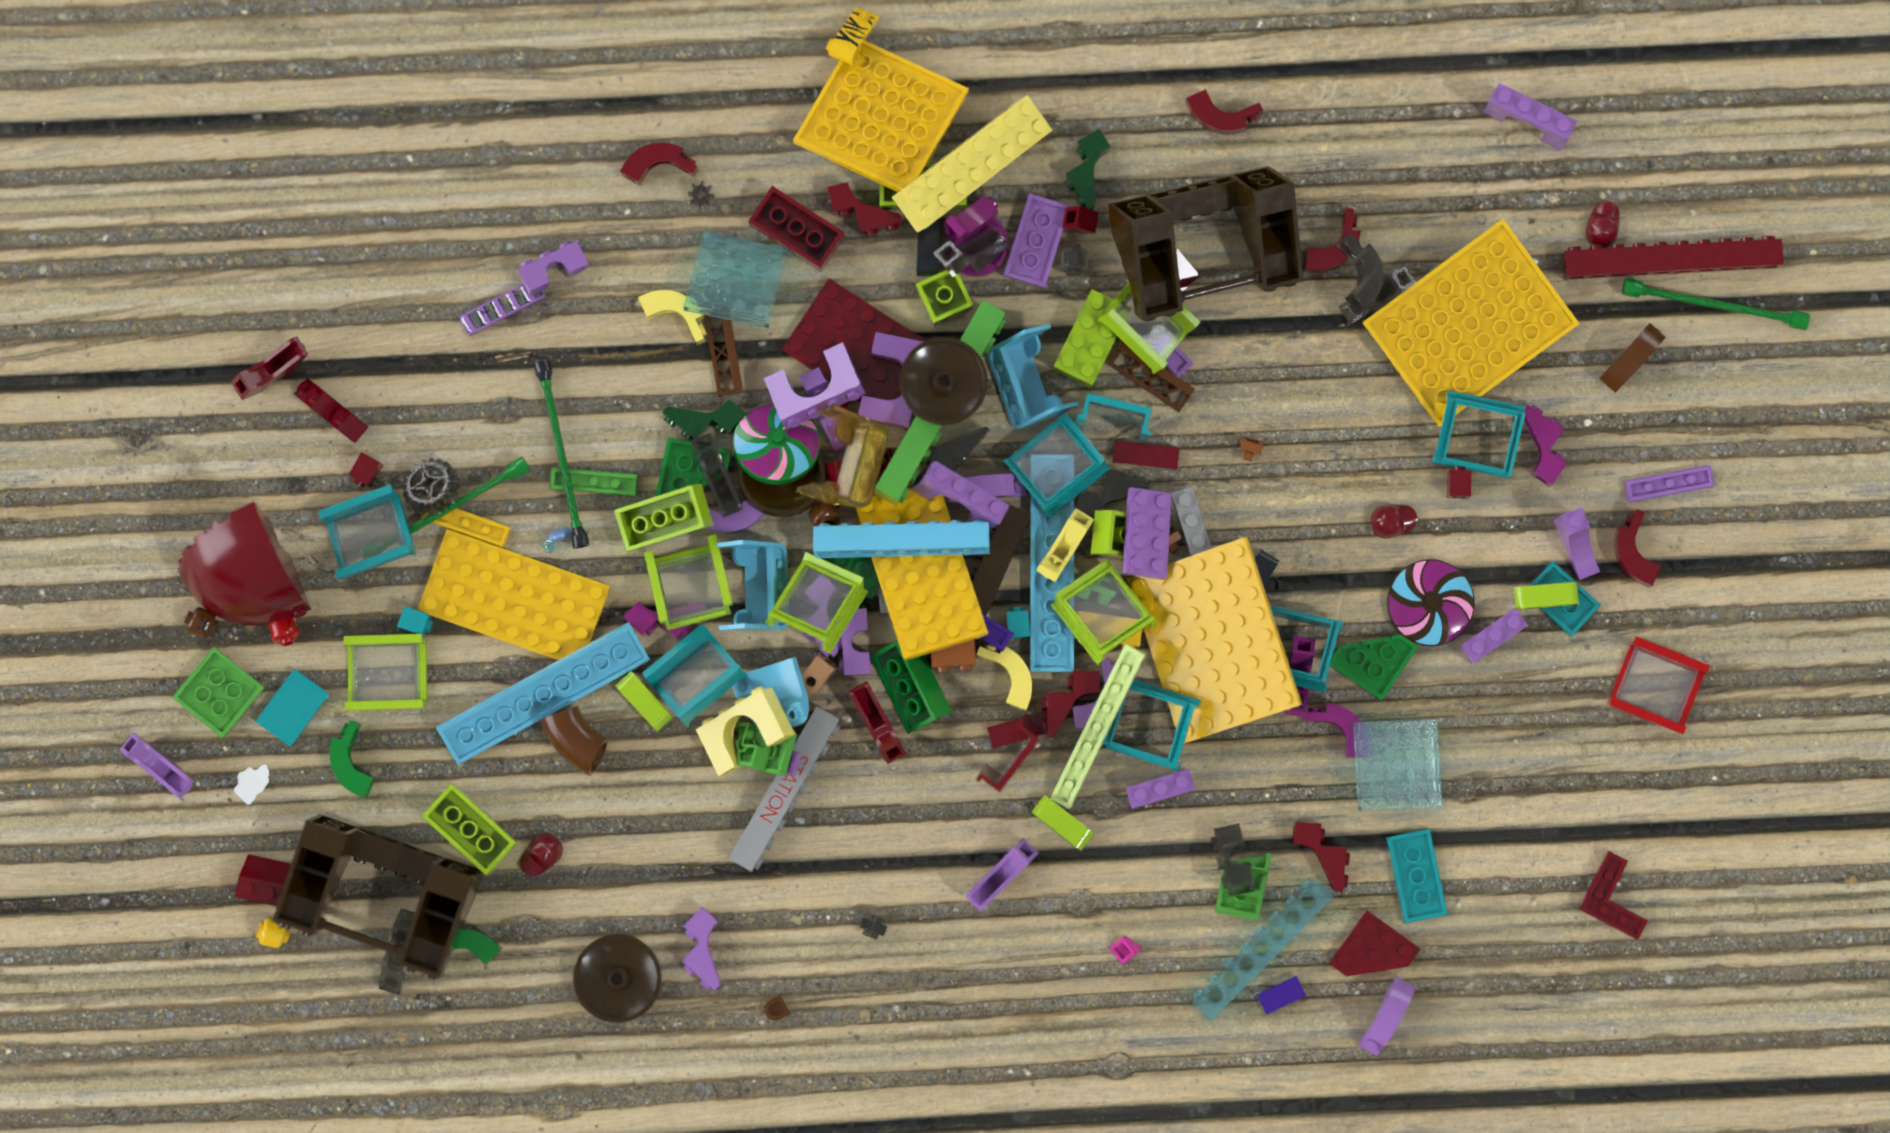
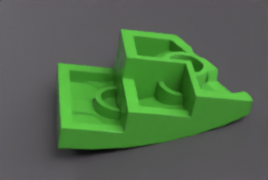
[735,721,797,776]
[1215,853,1272,921]

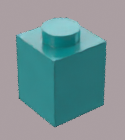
[397,606,433,637]
[1006,607,1030,639]

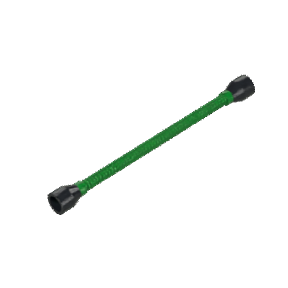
[533,360,590,549]

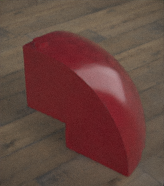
[178,501,312,626]

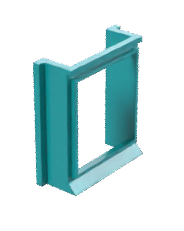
[1431,390,1526,478]
[1270,605,1344,693]
[1103,679,1201,772]

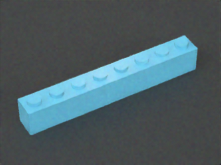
[813,520,990,558]

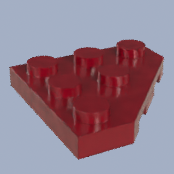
[1328,910,1421,977]

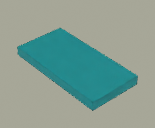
[1386,829,1448,924]

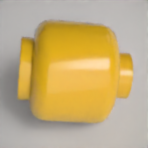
[256,917,290,949]

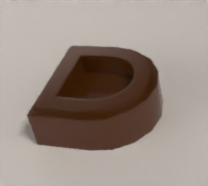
[764,995,790,1021]

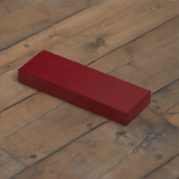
[1112,441,1180,470]
[987,711,1045,749]

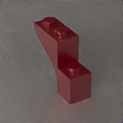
[827,182,903,237]
[231,336,308,400]
[294,377,369,443]
[1041,670,1100,738]
[848,681,906,765]
[1292,822,1350,892]

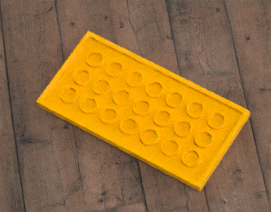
[854,483,988,661]
[417,529,611,660]

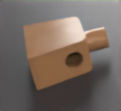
[802,653,839,697]

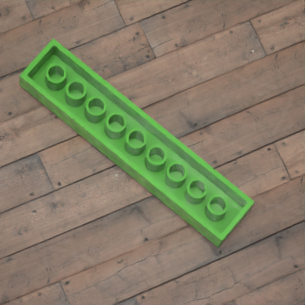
[873,300,1006,506]

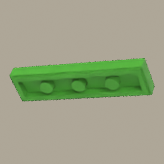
[550,467,639,497]

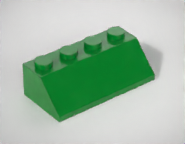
[870,640,952,734]

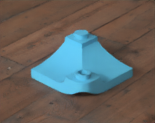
[732,657,809,728]

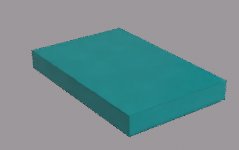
[1529,561,1601,637]
[255,668,330,747]

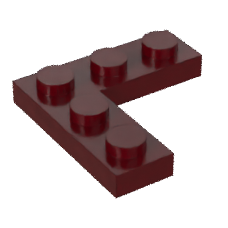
[1578,851,1648,940]

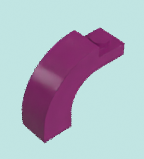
[1284,636,1316,717]
[1302,703,1370,758]

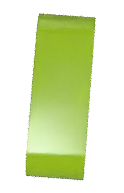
[1514,582,1579,610]
[615,671,673,732]
[1031,795,1094,851]

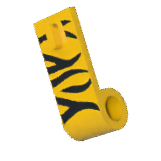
[826,7,880,66]

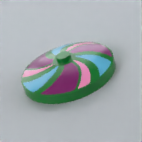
[733,402,820,485]

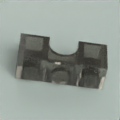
[1211,823,1255,897]

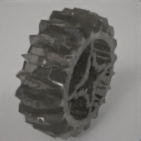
[402,457,461,516]

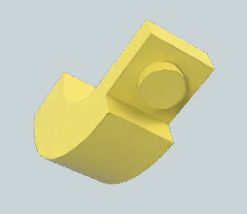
[638,290,707,345]
[1036,508,1094,582]
[977,645,1032,711]

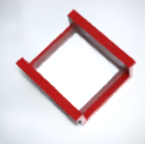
[1608,636,1711,735]

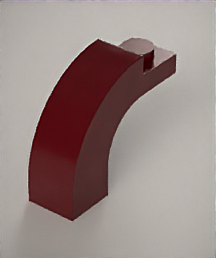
[1185,89,1263,135]
[620,142,699,186]
[1304,208,1361,273]
[1614,509,1661,588]

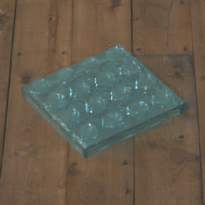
[684,231,787,328]
[1353,720,1442,811]

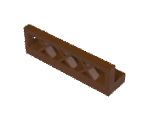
[704,305,744,397]
[1107,341,1195,413]

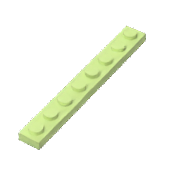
[1050,644,1146,809]

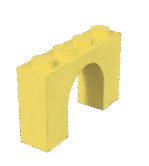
[696,686,795,776]

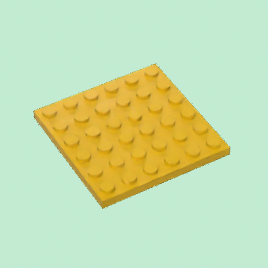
[793,40,969,192]

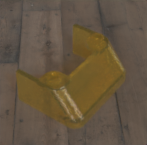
[797,405,889,508]

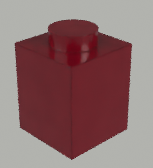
[1062,206,1099,234]
[348,452,383,488]
[1447,466,1472,499]

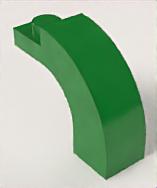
[330,720,376,798]
[452,929,503,964]

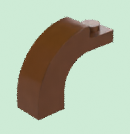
[1599,323,1666,393]

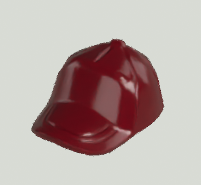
[1585,201,1620,248]
[1370,505,1418,539]
[520,833,563,876]

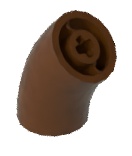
[539,706,608,776]

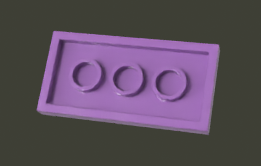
[1004,193,1070,289]
[1123,487,1172,580]

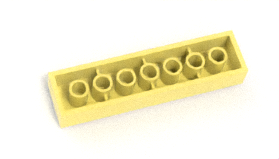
[892,95,1052,232]

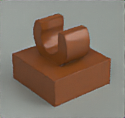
[1240,436,1263,462]
[1168,527,1181,554]

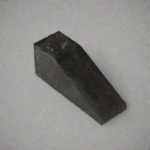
[927,426,990,471]

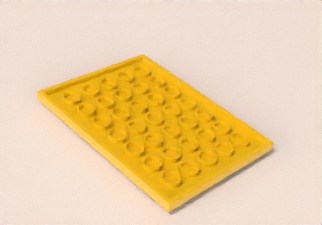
[1362,219,1579,427]
[1127,537,1302,744]

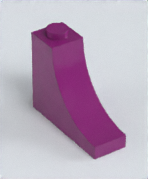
[945,195,999,248]

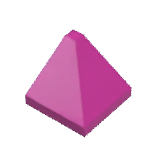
[1109,935,1142,965]

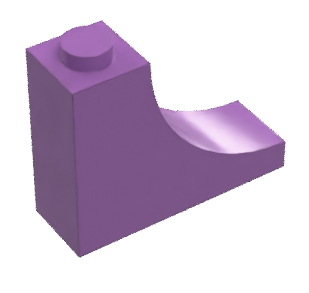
[1553,507,1600,580]

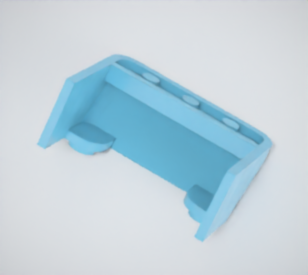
[988,324,1079,429]
[717,540,789,631]

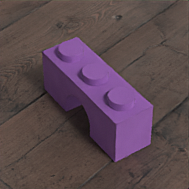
[518,241,589,296]
[838,608,871,677]
[1459,608,1528,664]
[1125,769,1196,809]

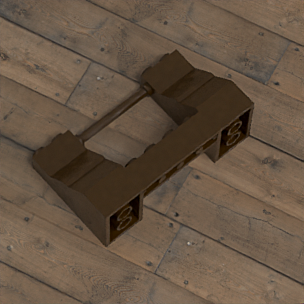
[1108,166,1304,321]
[272,814,484,980]

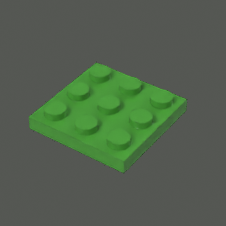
[172,647,265,739]

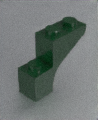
[1065,129,1111,210]
[662,399,746,442]

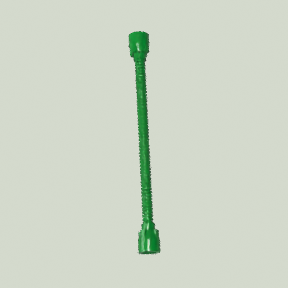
[1622,278,1810,330]
[360,456,531,559]

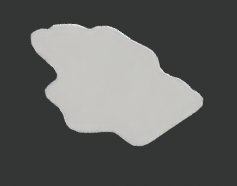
[234,765,269,804]

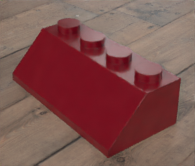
[234,854,291,906]

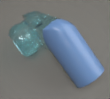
[542,527,571,553]

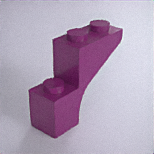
[1524,405,1567,487]
[623,601,708,639]

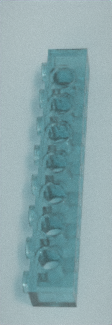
[1191,878,1335,1022]

